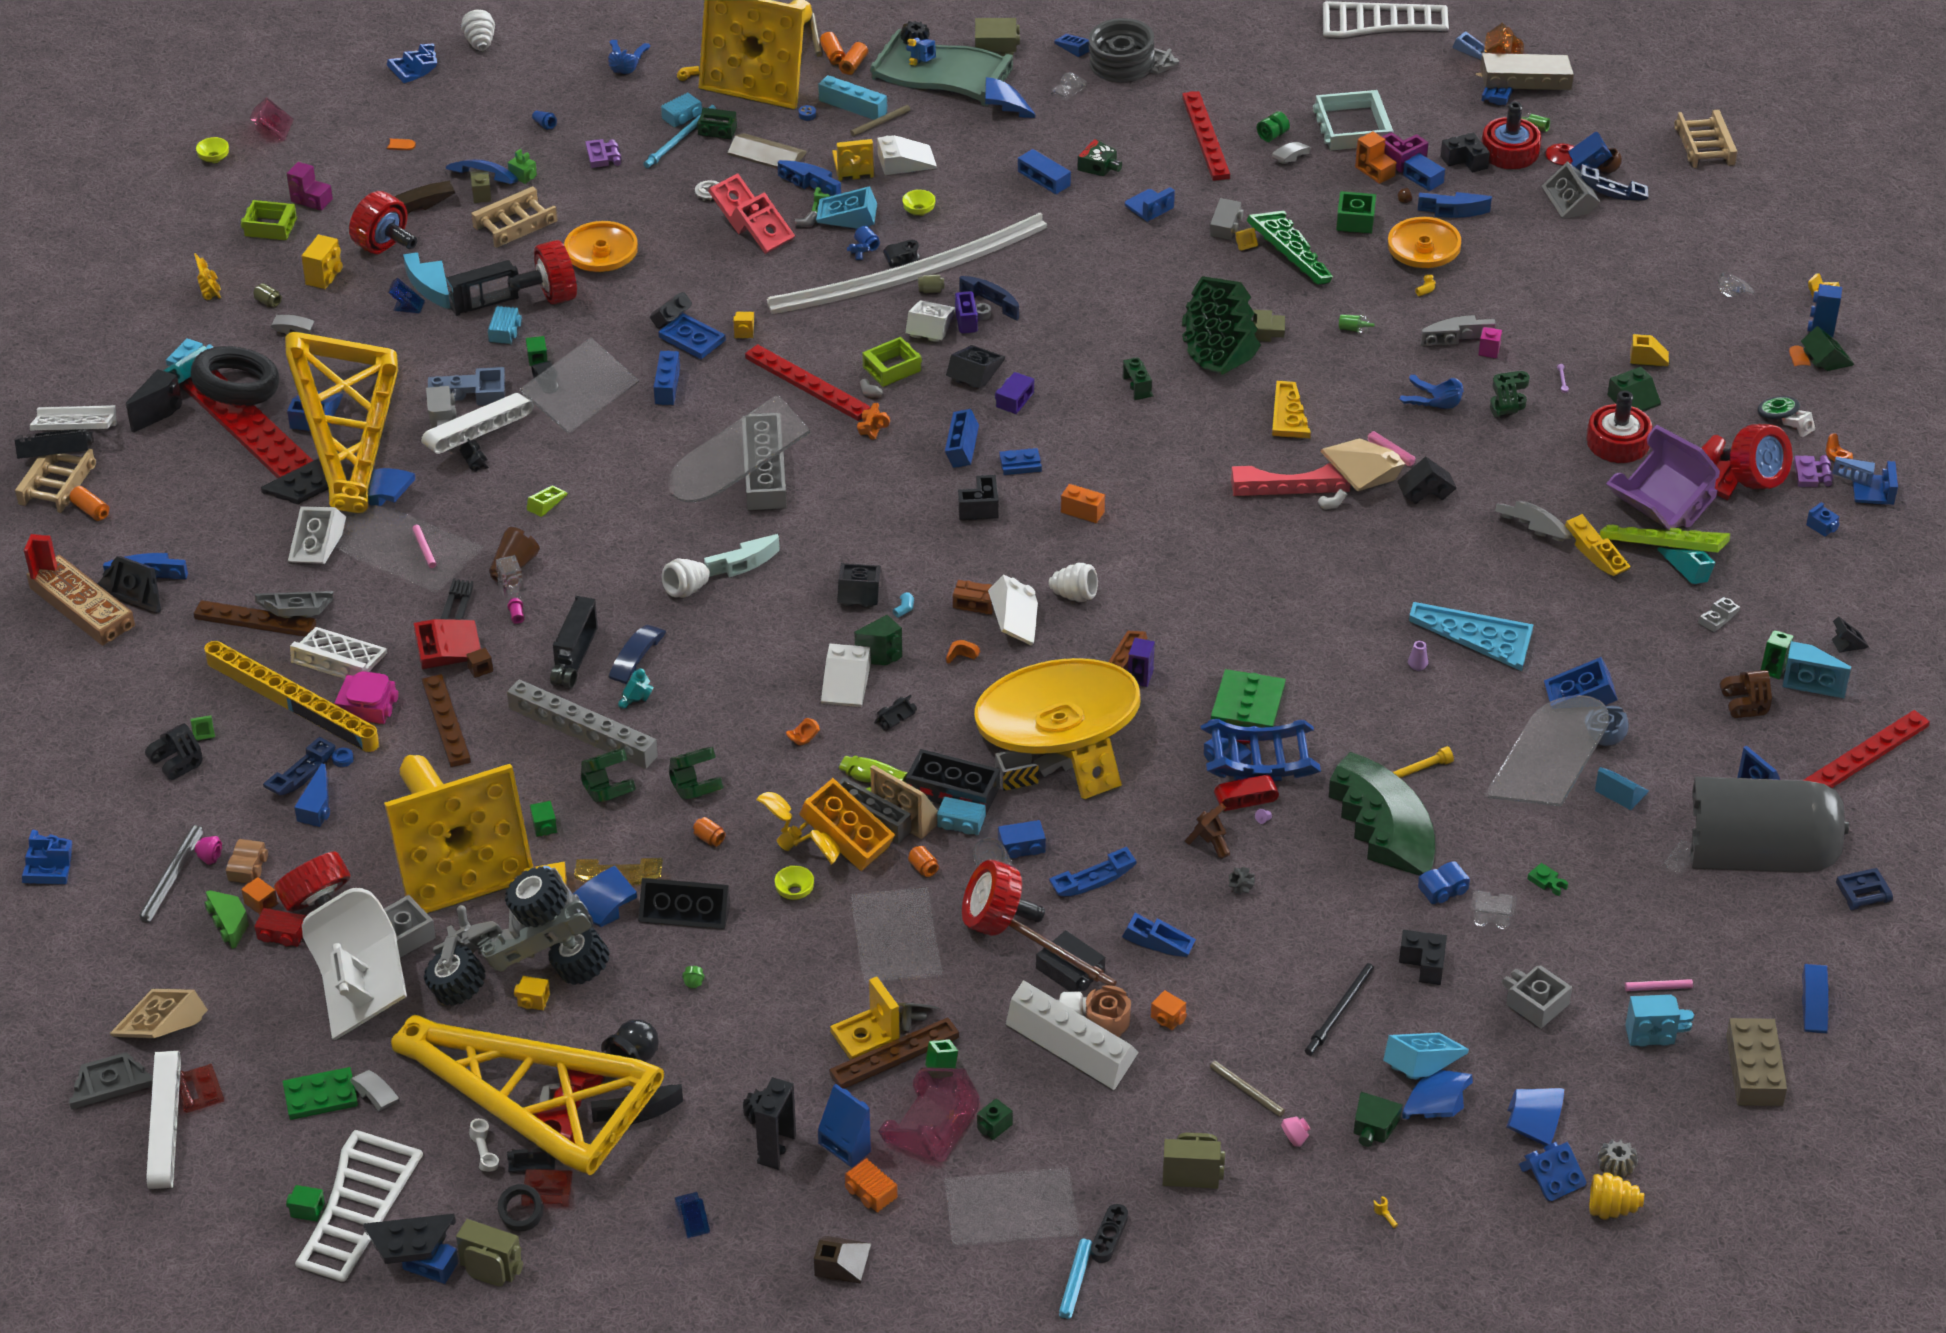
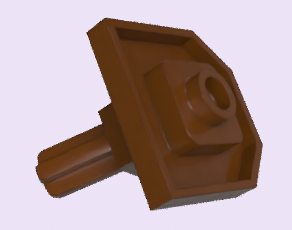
[1185,803,1230,859]

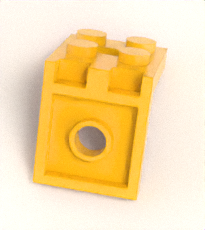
[832,139,874,181]
[1057,737,1122,799]
[830,976,899,1060]

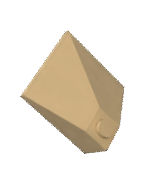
[1321,438,1405,491]
[870,765,938,839]
[110,989,208,1038]

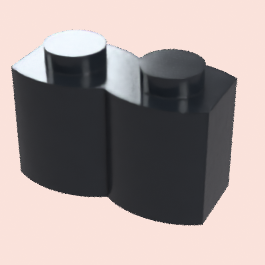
[650,292,692,328]

